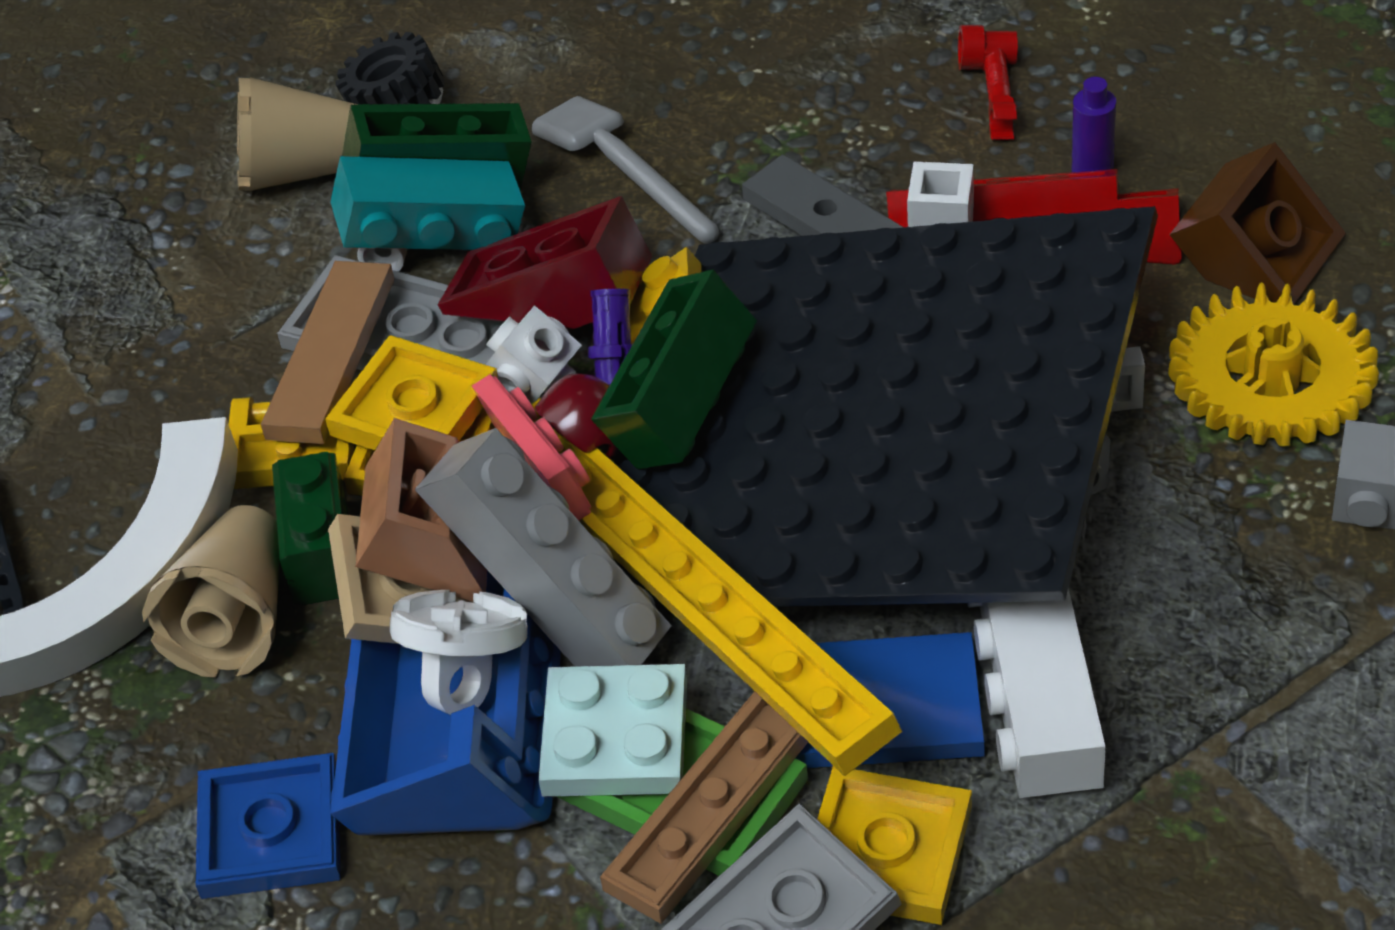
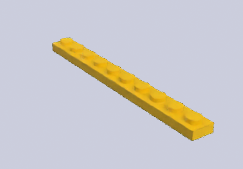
[531,398,902,776]

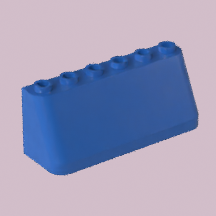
[330,570,561,836]

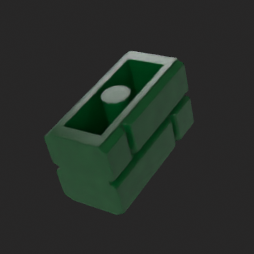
[272,451,349,606]

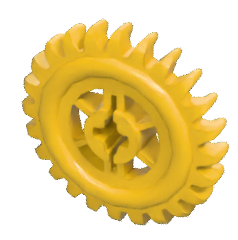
[1168,282,1379,447]

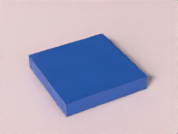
[196,753,341,899]

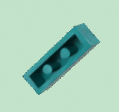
[330,156,525,250]

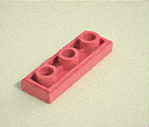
[472,374,591,521]

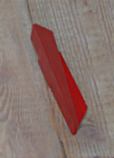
[886,169,1182,265]

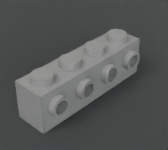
[415,428,671,667]

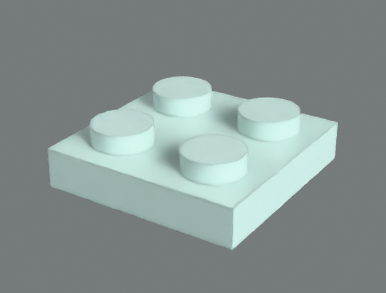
[538,664,687,797]

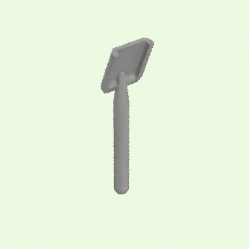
[532,96,719,244]

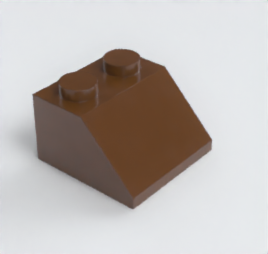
[1169,142,1346,305]

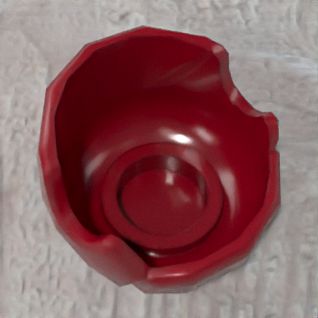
[535,373,621,460]

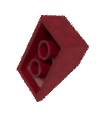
[437,196,652,329]

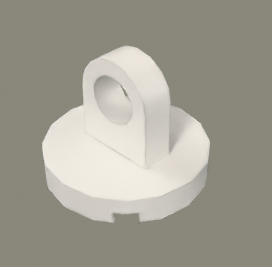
[390,590,528,715]

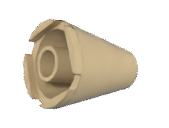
[237,77,358,191]
[142,505,281,678]

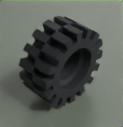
[336,32,445,105]

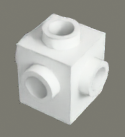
[486,305,582,404]

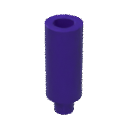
[1071,77,1116,172]

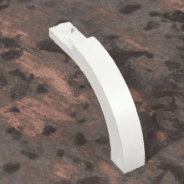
[0,417,238,697]

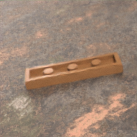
[261,261,395,444]
[600,691,808,924]

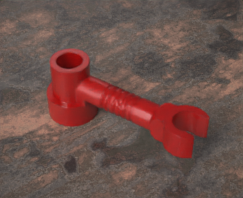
[958,25,1018,139]

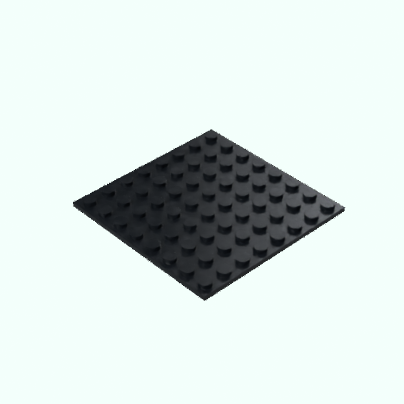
[613,206,1158,609]

